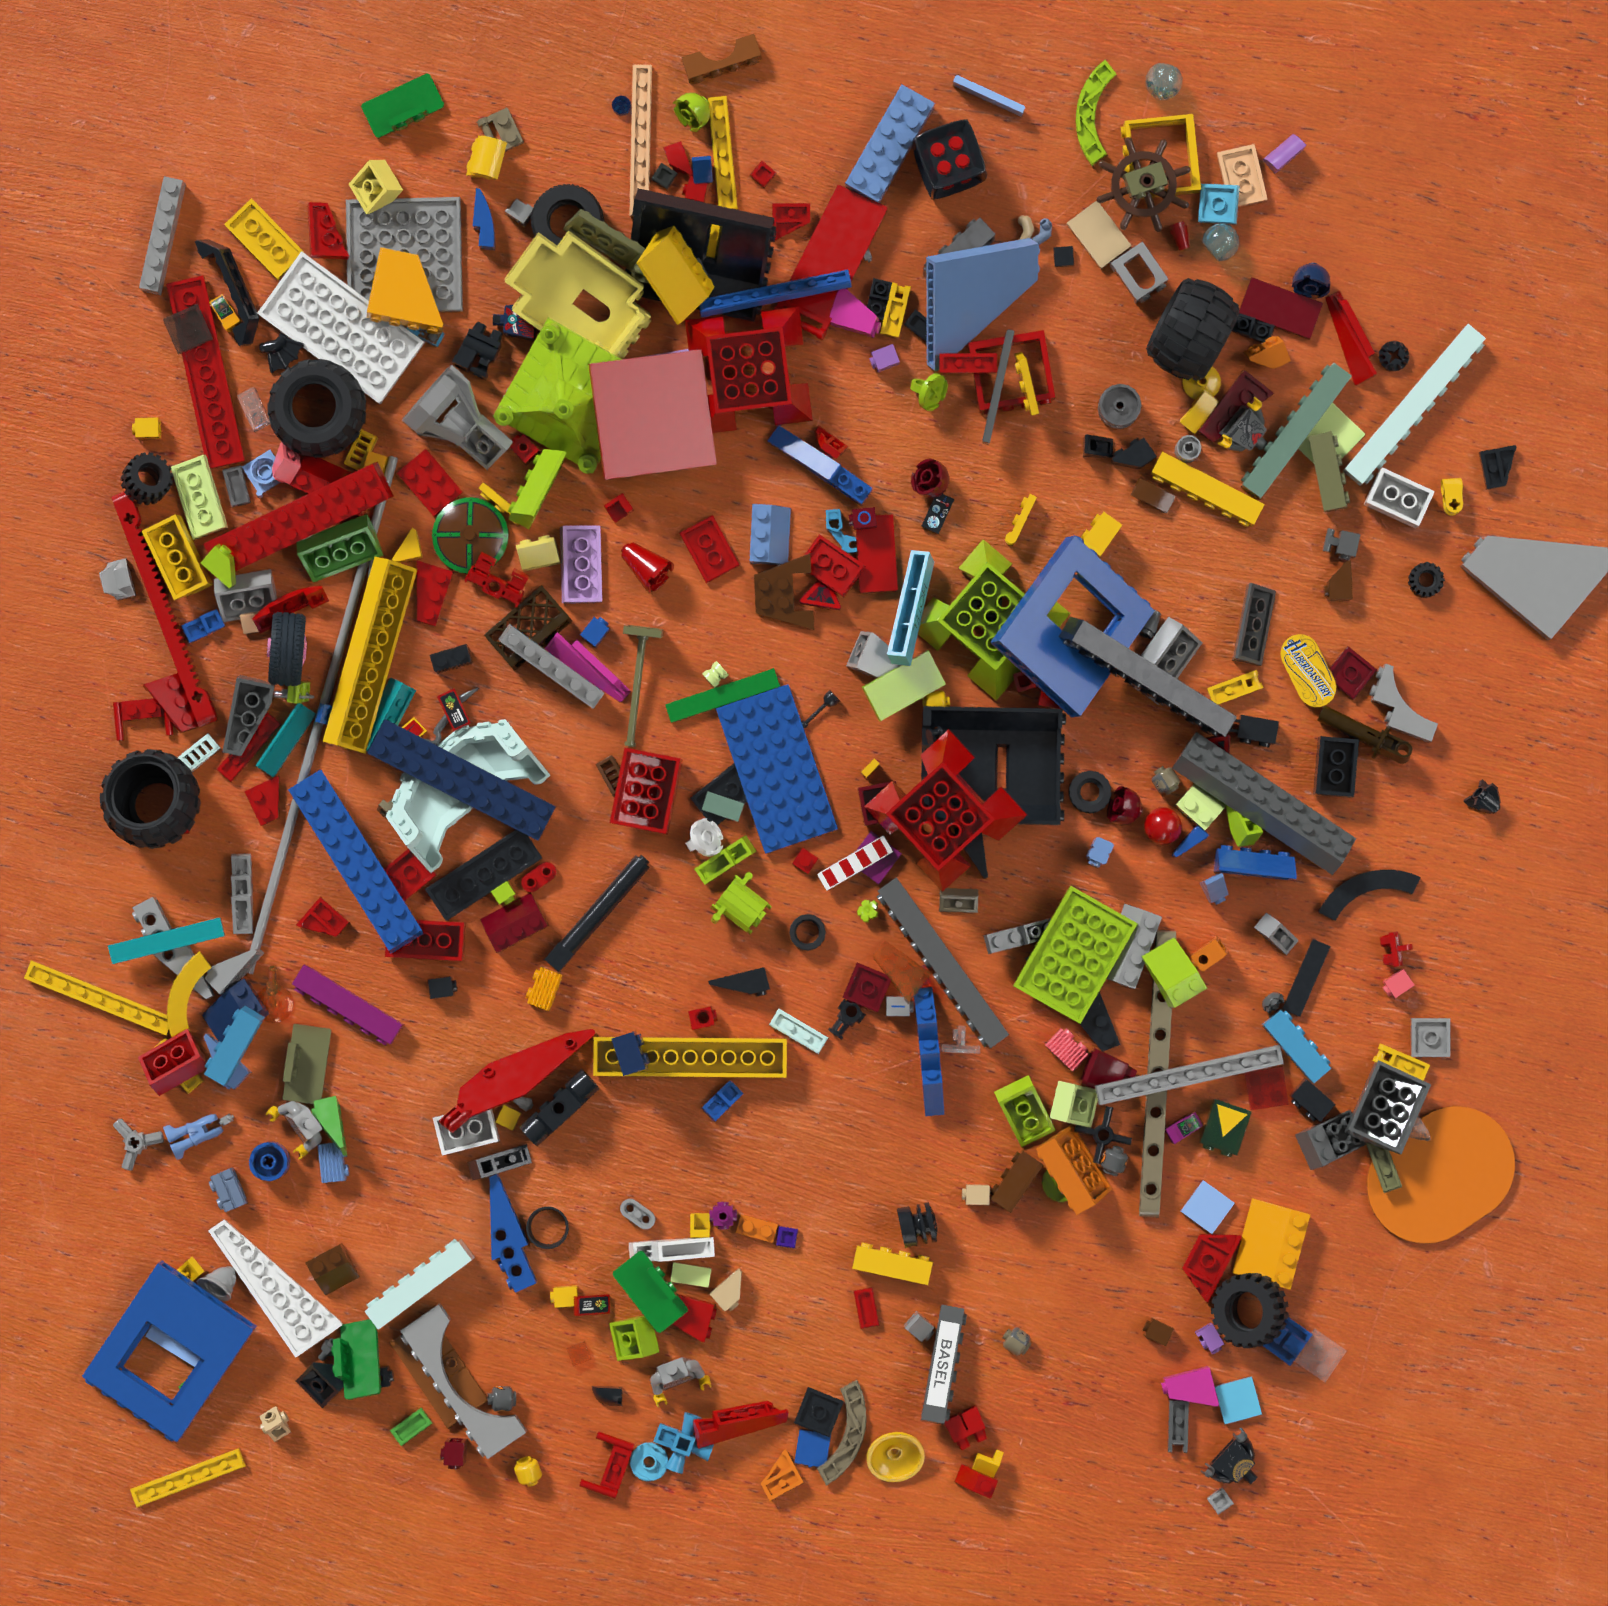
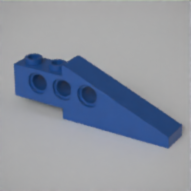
[768,425,873,506]
[489,1173,537,1293]

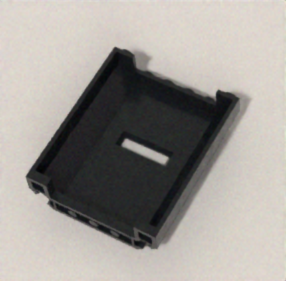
[625,188,777,322]
[921,706,1066,825]

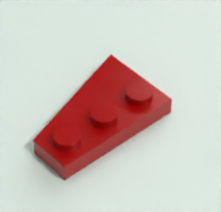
[417,560,454,627]
[143,673,199,733]

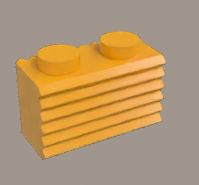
[525,967,563,1011]

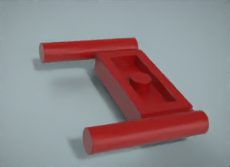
[113,698,174,741]
[579,1431,635,1499]

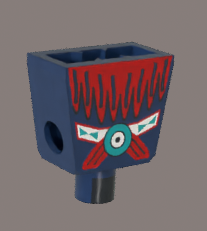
[493,304,536,341]

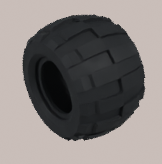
[1147,278,1239,381]
[267,359,367,458]
[100,749,201,849]

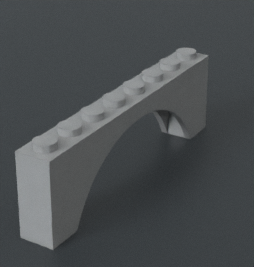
[400,1303,527,1459]

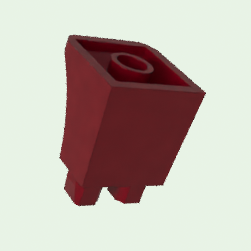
[1079,1048,1137,1089]

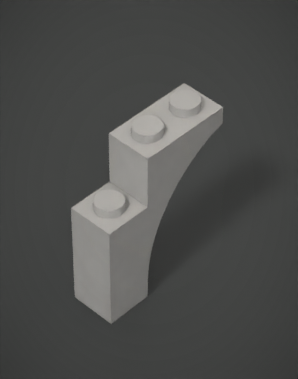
[1369,664,1438,743]

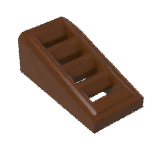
[596,755,620,797]

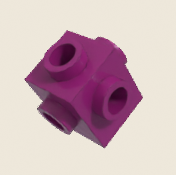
[709,1202,737,1229]

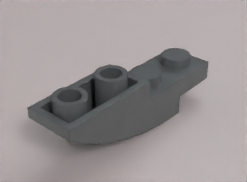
[984,918,1051,954]

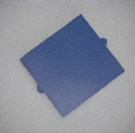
[794,1429,831,1467]

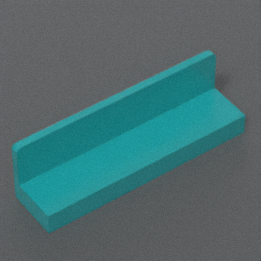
[366,678,416,751]
[256,703,316,777]

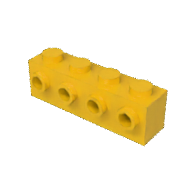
[852,1242,933,1285]

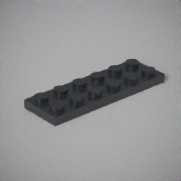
[425,830,543,921]

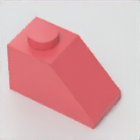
[272,442,301,484]

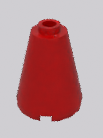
[621,542,674,593]

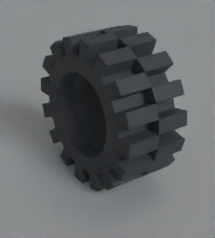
[1408,562,1445,597]

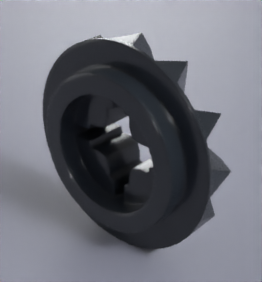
[1379,340,1410,371]

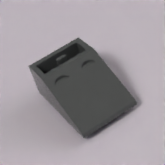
[1295,1110,1366,1170]

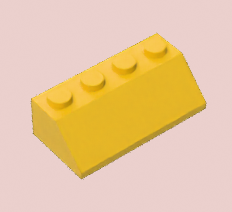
[142,514,213,600]

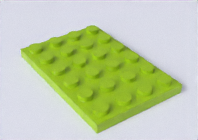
[1013,885,1138,1024]

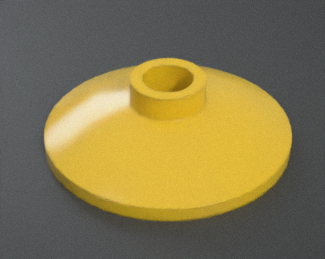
[1183,366,1221,400]

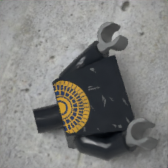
[1200,1428,1258,1485]

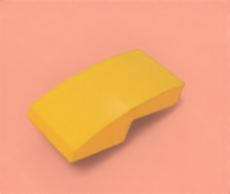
[1180,390,1219,434]

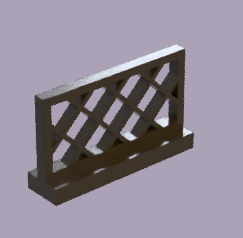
[484,585,572,671]

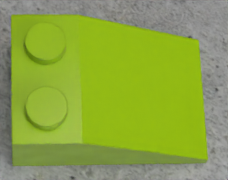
[1141,937,1207,1008]
[994,1075,1056,1147]

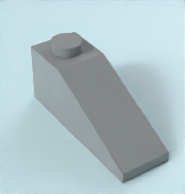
[204,949,264,994]

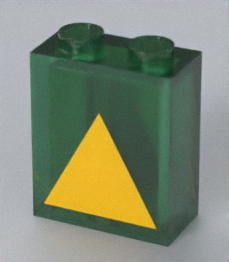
[1199,1099,1252,1157]

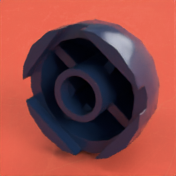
[1292,263,1330,298]

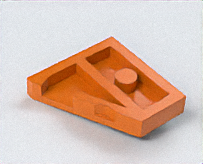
[761,1449,804,1501]

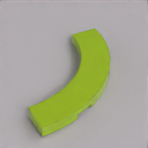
[1076,60,1117,166]

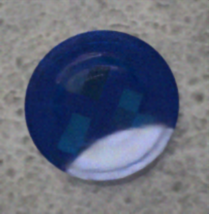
[612,96,631,116]

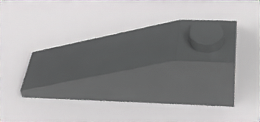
[223,675,275,756]

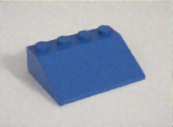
[1214,845,1297,880]

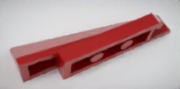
[1326,291,1377,386]
[693,1401,789,1448]

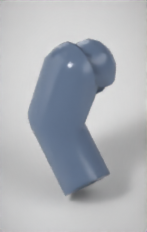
[1032,218,1052,245]

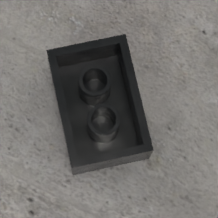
[1313,736,1359,798]

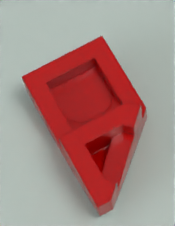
[663,141,693,177]

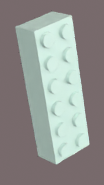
[365,1239,475,1330]

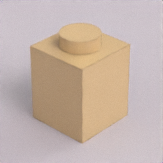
[962,1184,990,1205]

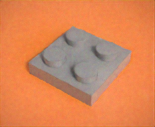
[1411,1018,1450,1057]

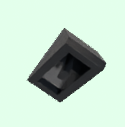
[1083,434,1113,458]

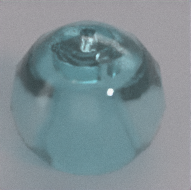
[1145,63,1183,100]
[1202,223,1240,261]

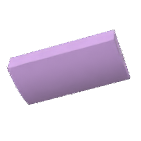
[560,526,602,603]

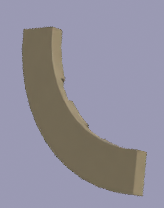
[817,1379,866,1486]

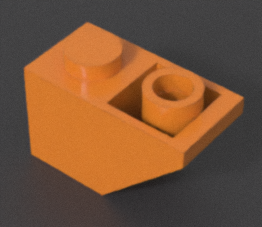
[1244,336,1291,369]

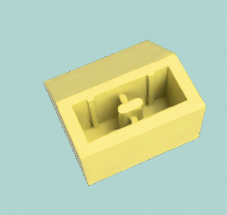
[516,535,561,572]

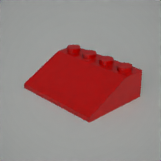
[609,747,683,835]

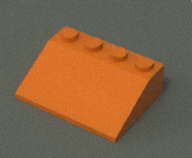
[1036,1124,1112,1215]

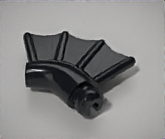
[259,333,305,373]

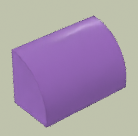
[1263,134,1306,174]

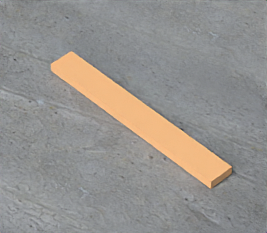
[629,65,652,217]

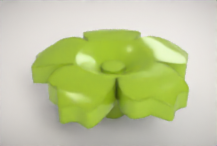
[857,900,879,922]

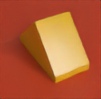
[392,528,423,563]

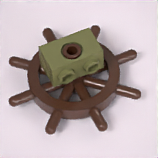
[1096,137,1191,232]

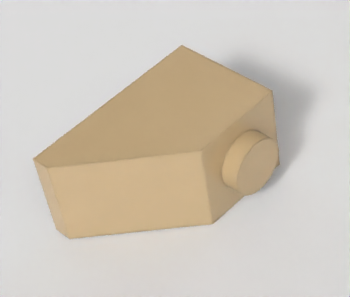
[710,1268,742,1311]

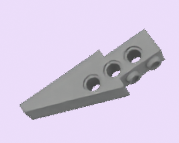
[132,897,215,999]

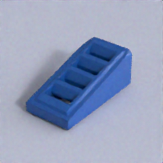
[1172,826,1209,857]

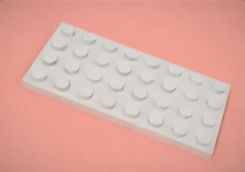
[257,251,425,404]

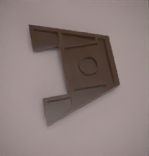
[754,553,814,630]

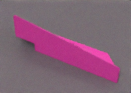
[545,632,631,702]

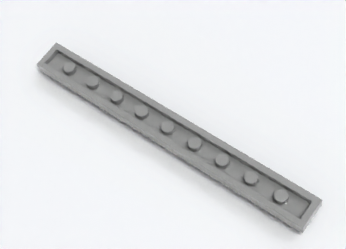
[1095,1045,1284,1105]

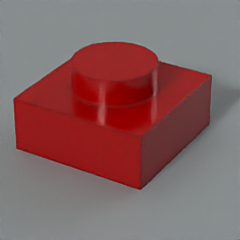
[792,848,819,874]

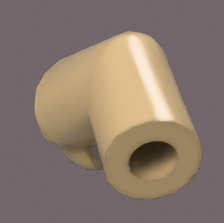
[1018,215,1034,240]

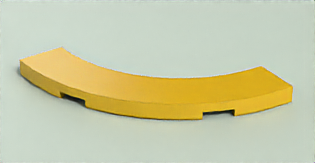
[167,951,211,1038]

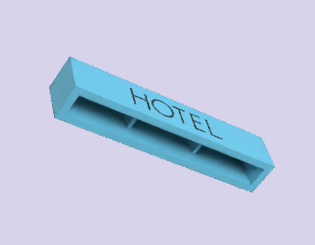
[887,550,934,666]

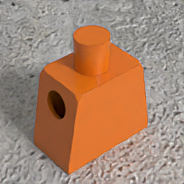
[1191,936,1228,972]

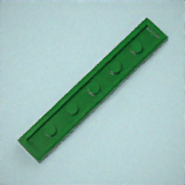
[665,668,780,723]

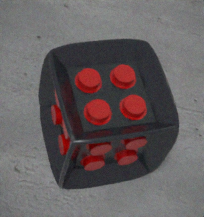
[912,119,987,200]

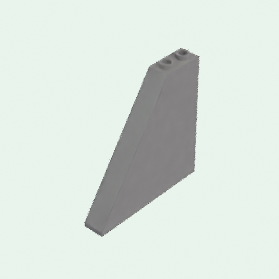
[1460,536,1608,640]

